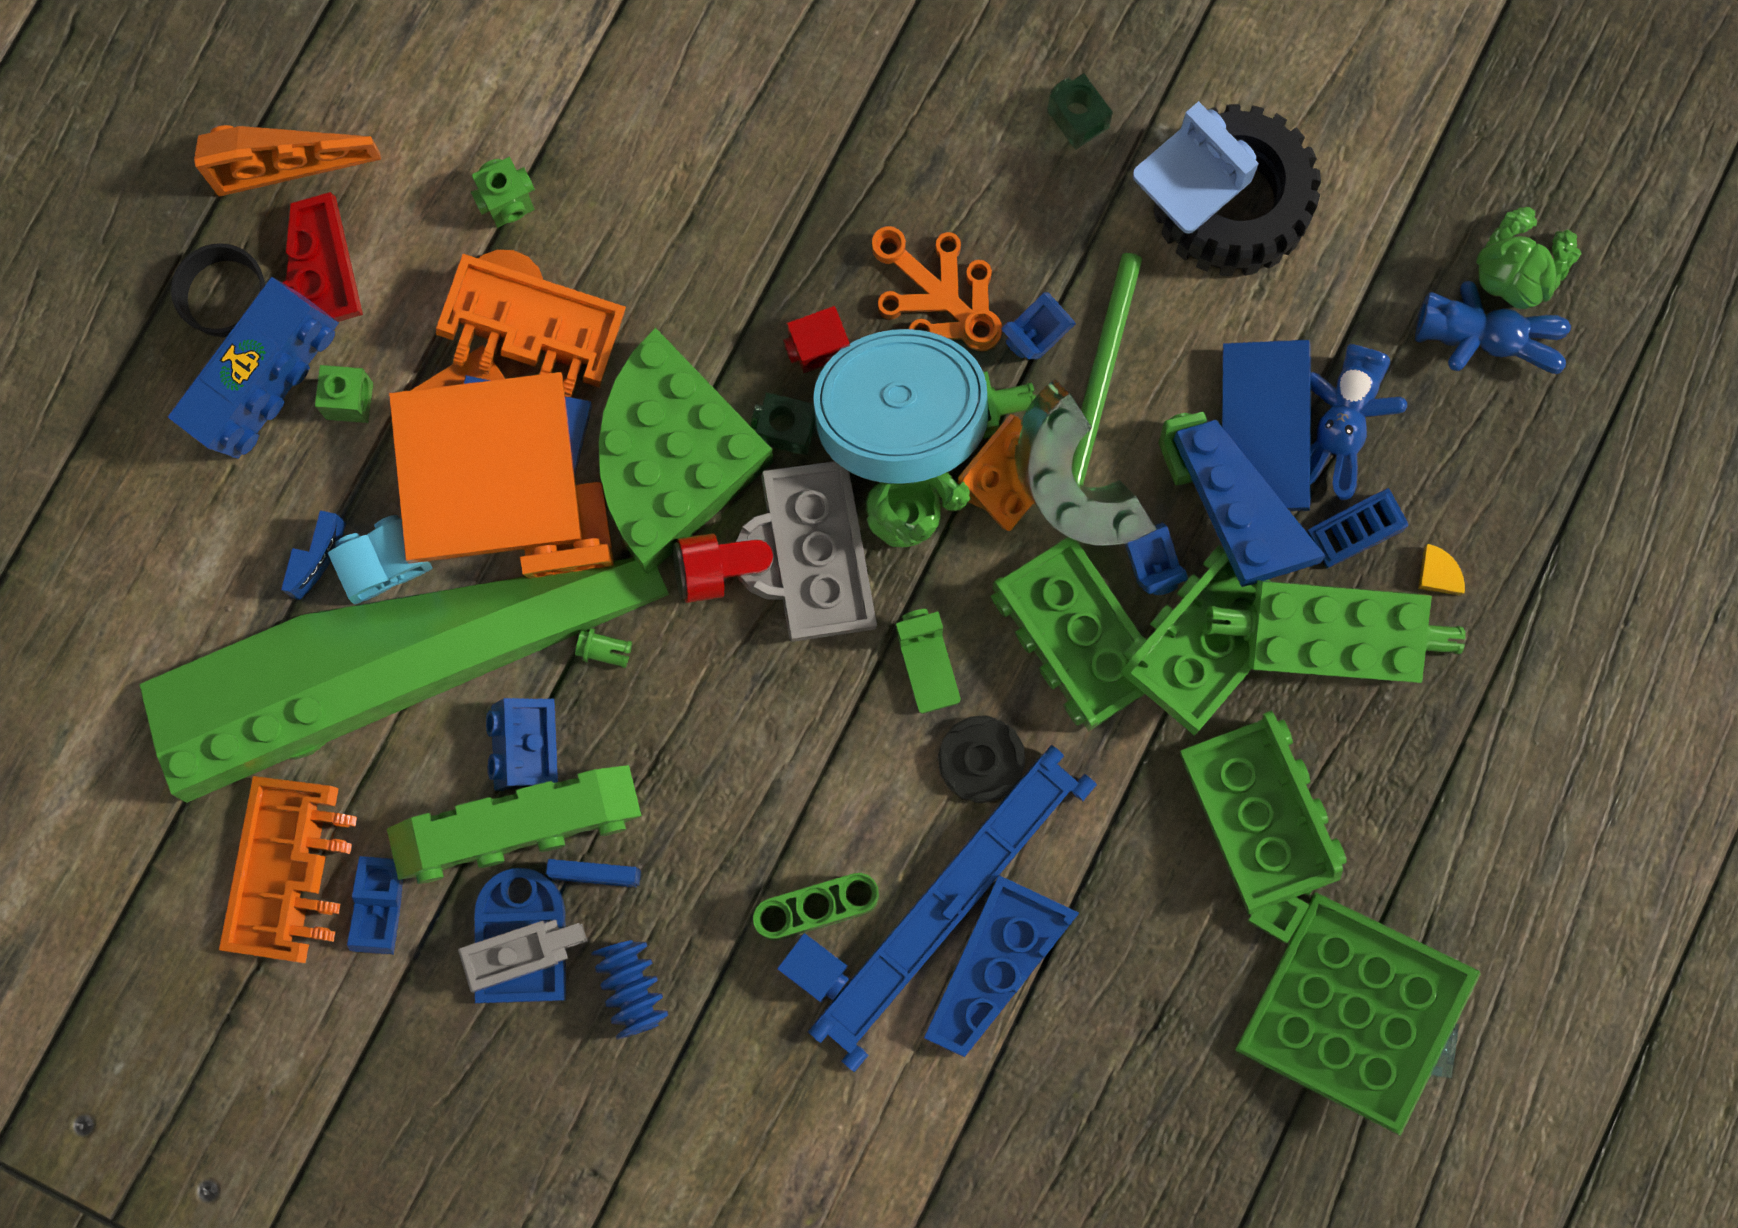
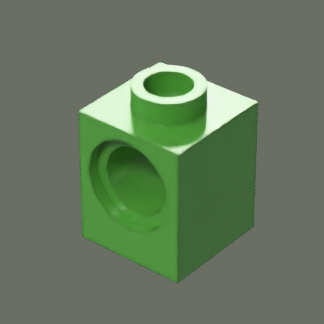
[315,365,373,423]

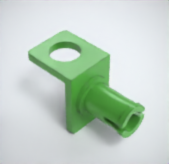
[982,371,1037,439]

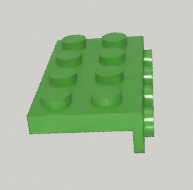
[991,534,1146,732]
[1120,544,1270,736]
[1180,711,1347,915]

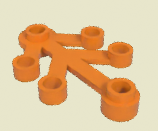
[872,226,1002,351]

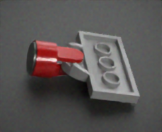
[673,461,877,642]

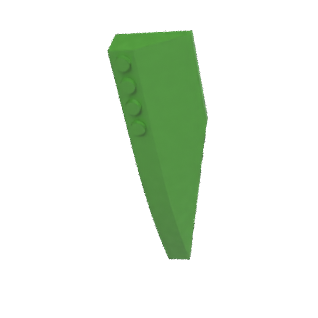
[139,558,669,803]

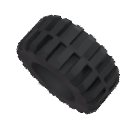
[1153,104,1321,276]

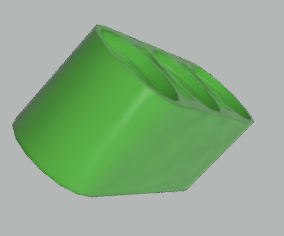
[753,873,879,941]

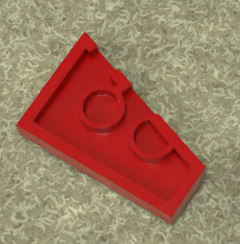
[283,192,363,322]

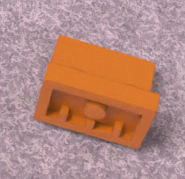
[520,482,614,579]

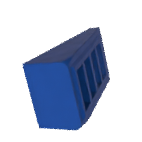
[1307,488,1408,569]

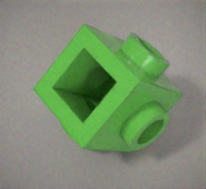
[471,157,535,228]

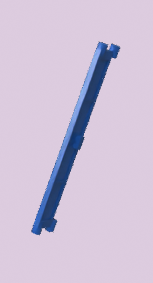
[808,745,1097,1072]

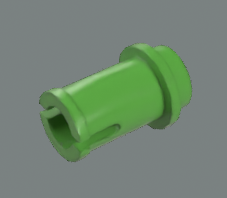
[575,628,633,669]

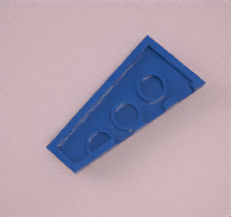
[1174,420,1325,587]
[924,875,1079,1057]

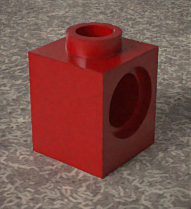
[783,306,850,374]

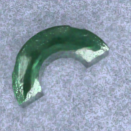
[1015,379,1157,546]

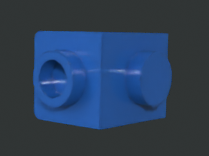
[1001,292,1076,359]
[1123,522,1188,595]

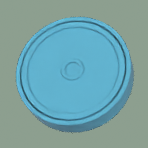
[813,329,988,484]

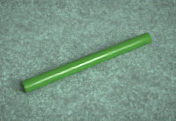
[1059,253,1142,498]

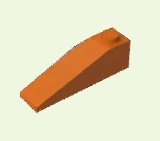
[194,125,381,197]

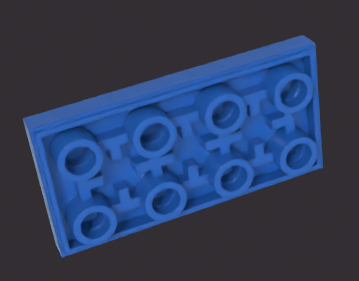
[1222,340,1311,511]

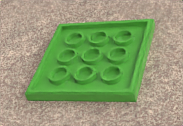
[1235,892,1481,1136]

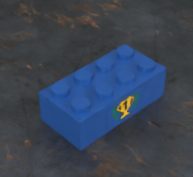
[168,277,339,459]

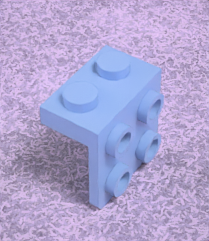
[1133,101,1259,233]

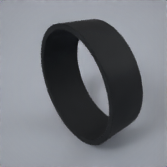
[171,243,266,337]

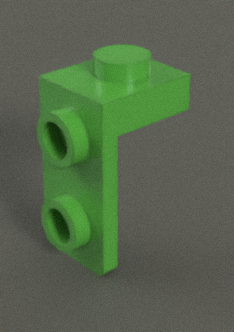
[896,609,961,714]

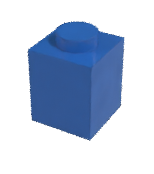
[777,933,849,1003]

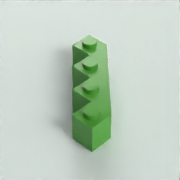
[387,765,641,884]

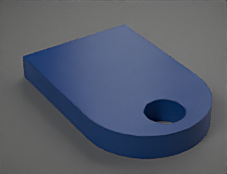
[475,868,566,1004]

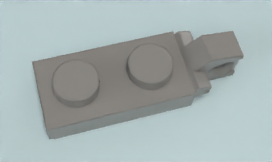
[458,920,587,992]

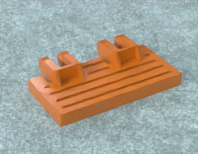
[436,254,626,398]
[219,776,357,963]

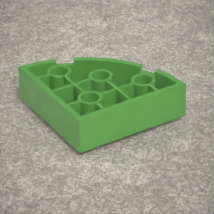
[599,327,773,574]

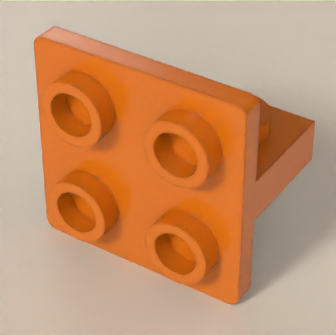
[957,414,1061,531]

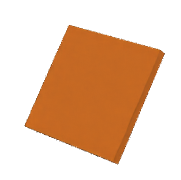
[389,372,582,564]

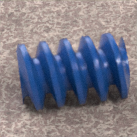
[591,940,668,1040]

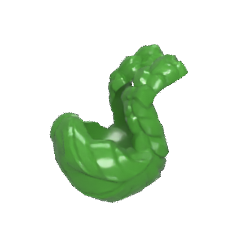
[1476,207,1581,309]
[866,472,971,548]

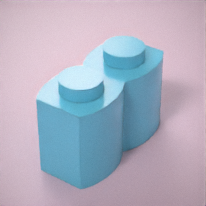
[328,515,433,604]

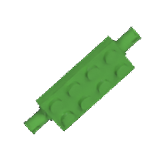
[1205,580,1465,683]

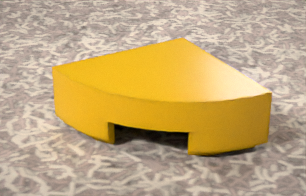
[1418,544,1465,596]

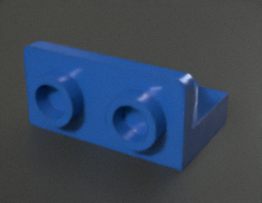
[486,698,558,791]

